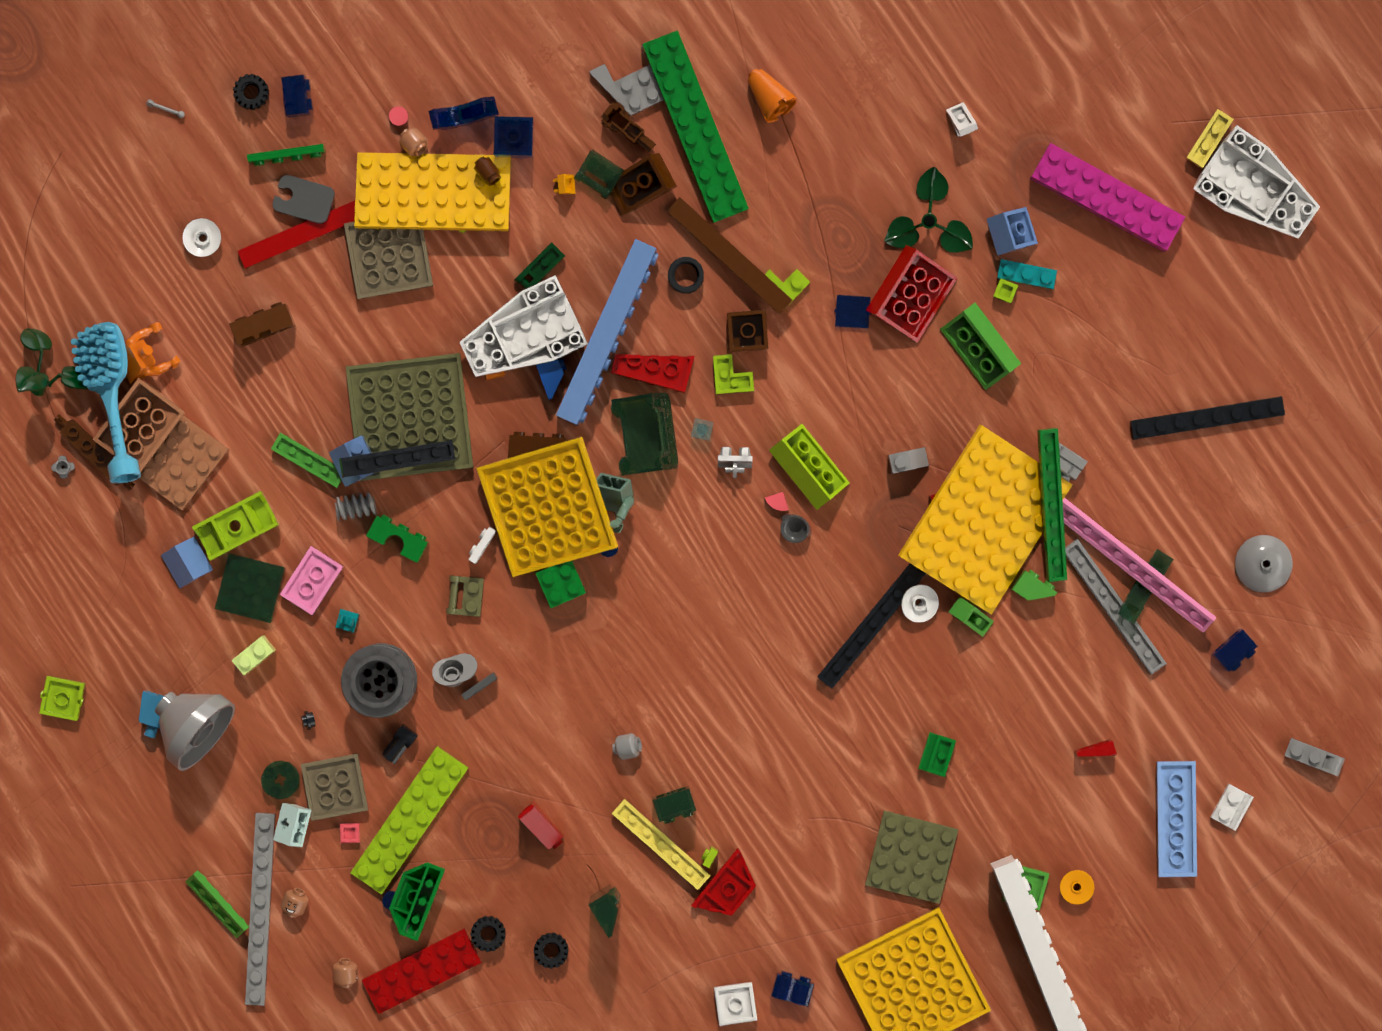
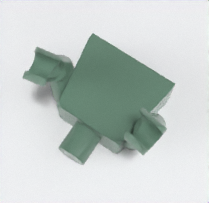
[596,473,634,533]

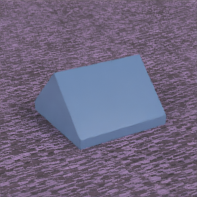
[161,536,213,588]

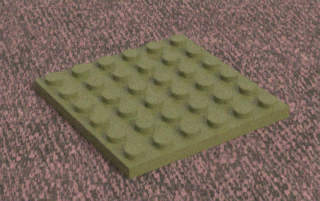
[346,353,474,481]

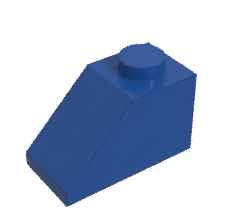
[536,358,566,400]

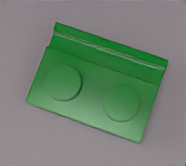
[918,732,956,777]

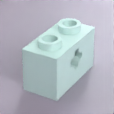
[273,803,311,847]

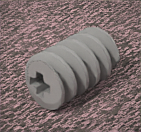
[335,492,377,521]

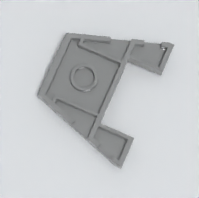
[589,46,664,116]

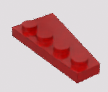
[611,354,695,394]

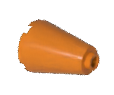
[747,69,797,123]

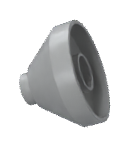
[155,692,235,771]

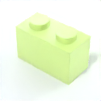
[232,636,276,675]

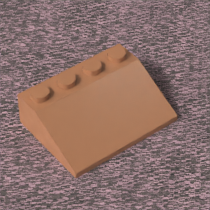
[93,378,185,473]

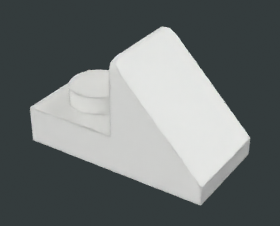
[946,102,978,137]

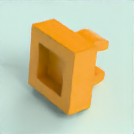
[553,174,576,195]

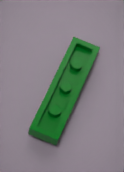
[247,144,326,167]

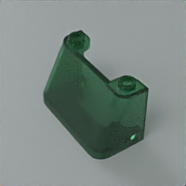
[611,393,678,476]

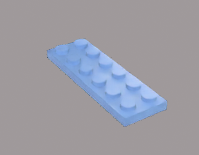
[1156,761,1197,877]

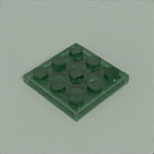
[215,553,285,623]

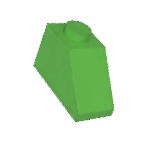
[949,597,994,637]

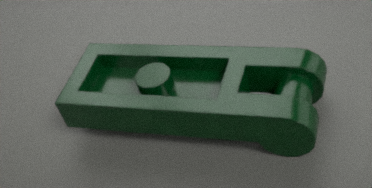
[514,242,565,290]

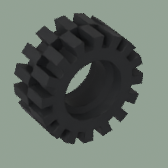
[233,74,269,110]
[470,916,506,952]
[534,933,569,969]

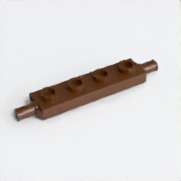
[54,414,135,491]

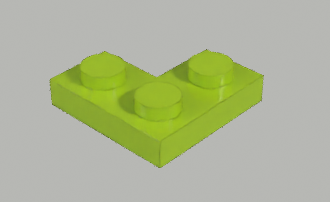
[765,269,810,301]
[713,354,754,394]

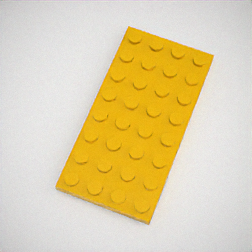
[354,153,511,231]

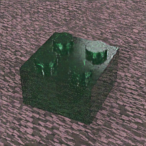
[653,786,696,824]

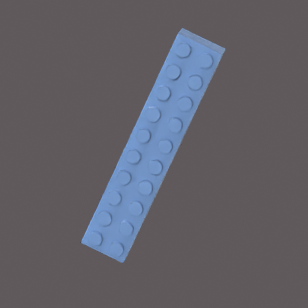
[556,239,658,425]

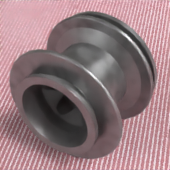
[341,643,417,718]

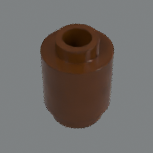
[474,157,501,186]

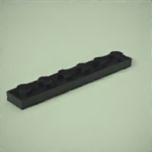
[339,440,456,478]

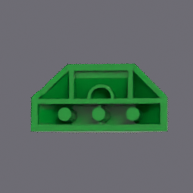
[389,862,445,941]

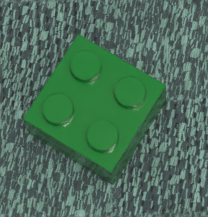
[535,560,587,608]

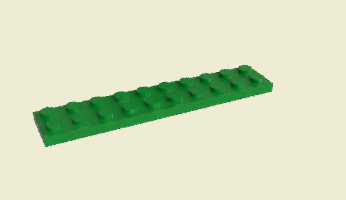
[642,30,749,223]

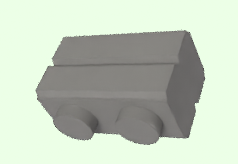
[1059,443,1088,482]

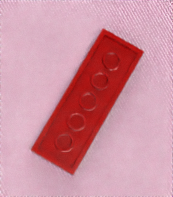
[362,928,482,1014]

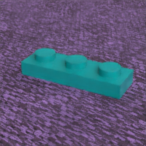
[997,259,1057,290]

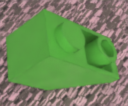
[1011,570,1057,601]

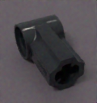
[382,724,418,764]

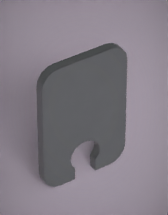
[272,175,335,224]

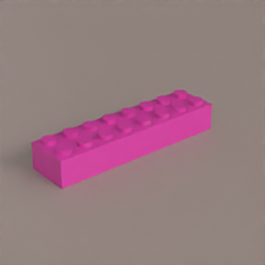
[1030,143,1185,252]

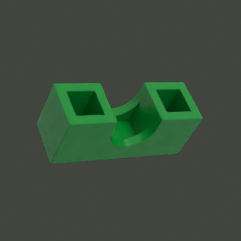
[366,514,429,563]

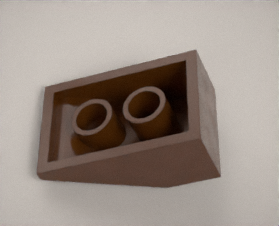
[605,153,677,216]

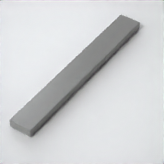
[1065,539,1167,675]

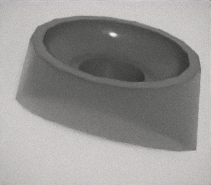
[781,514,812,543]

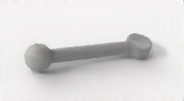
[146,99,185,118]

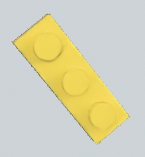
[1186,109,1234,168]

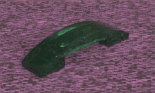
[1117,549,1174,624]

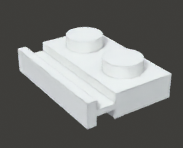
[469,527,497,564]
[1210,783,1254,831]

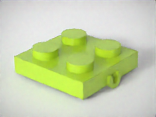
[39,676,86,721]

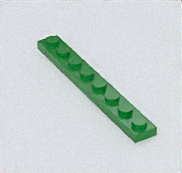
[1037,428,1067,582]

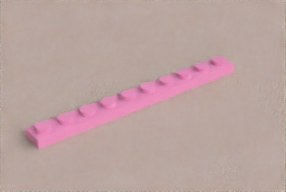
[1063,498,1216,633]

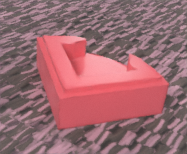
[765,492,789,511]

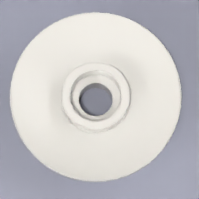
[183,218,221,257]
[901,585,939,622]

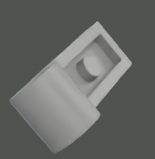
[1284,738,1345,776]

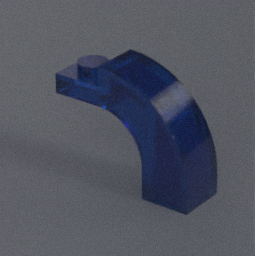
[428,96,499,130]

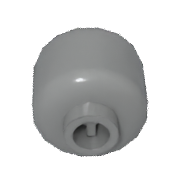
[612,733,642,760]

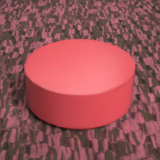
[389,106,409,126]

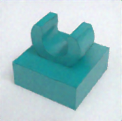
[335,609,359,632]

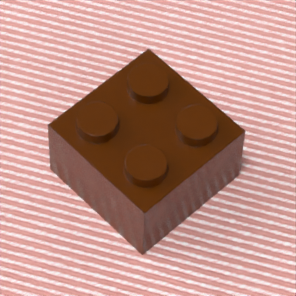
[727,310,769,352]

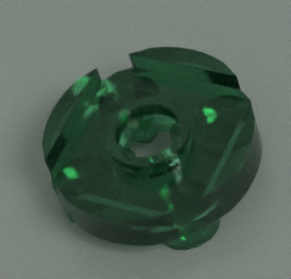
[261,760,300,799]

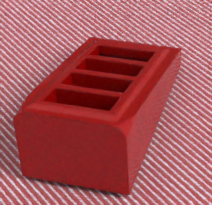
[1074,739,1117,757]

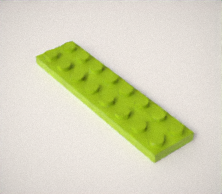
[350,746,469,894]

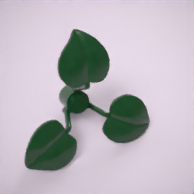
[884,167,973,253]
[15,328,88,396]

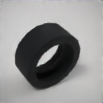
[668,257,704,294]

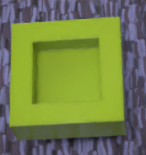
[993,278,1018,304]
[701,846,718,868]

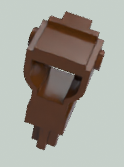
[601,102,656,153]

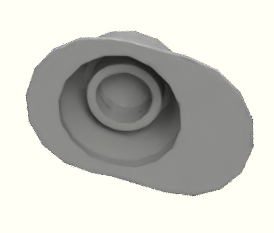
[432,653,477,687]

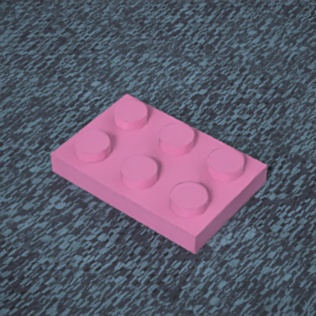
[280,546,344,615]

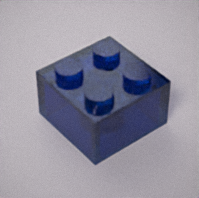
[494,116,534,158]

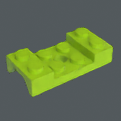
[192,491,279,561]

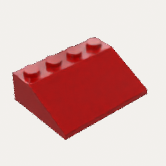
[866,245,957,343]

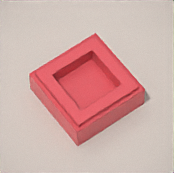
[340,823,360,843]

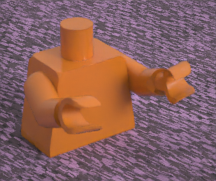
[125,322,180,384]

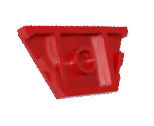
[691,848,756,916]

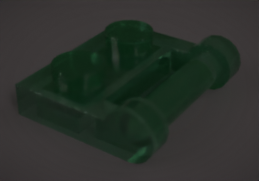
[574,149,624,200]

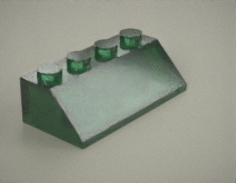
[588,884,621,938]

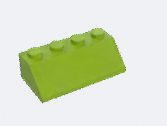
[769,424,850,510]

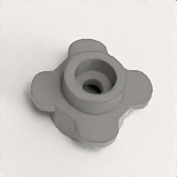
[51,456,75,479]

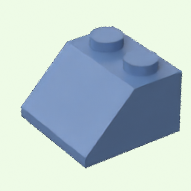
[986,207,1038,255]
[329,435,374,487]

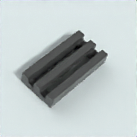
[461,672,498,700]

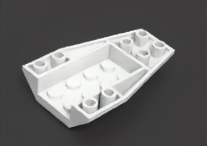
[1193,125,1320,239]
[460,275,588,377]

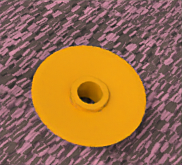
[1060,870,1094,905]

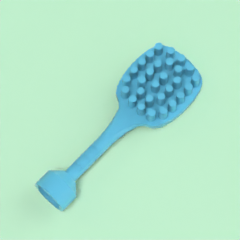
[71,322,141,483]

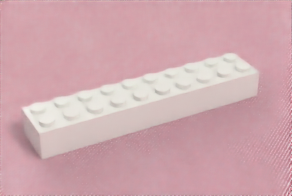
[990,855,1087,1031]

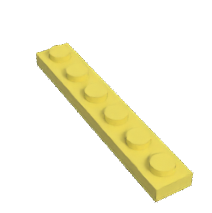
[612,799,710,890]

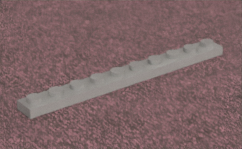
[245,812,276,1006]

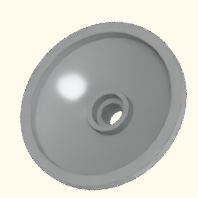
[1235,535,1293,592]

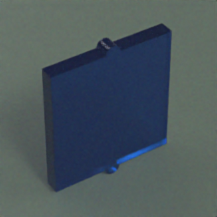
[834,295,871,329]

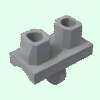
[718,447,753,478]

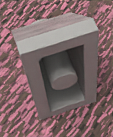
[887,447,929,474]

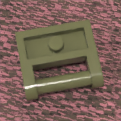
[446,575,484,617]

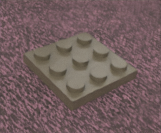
[301,753,369,821]

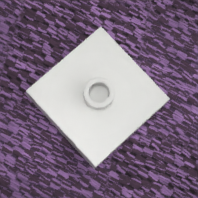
[714,982,757,1026]

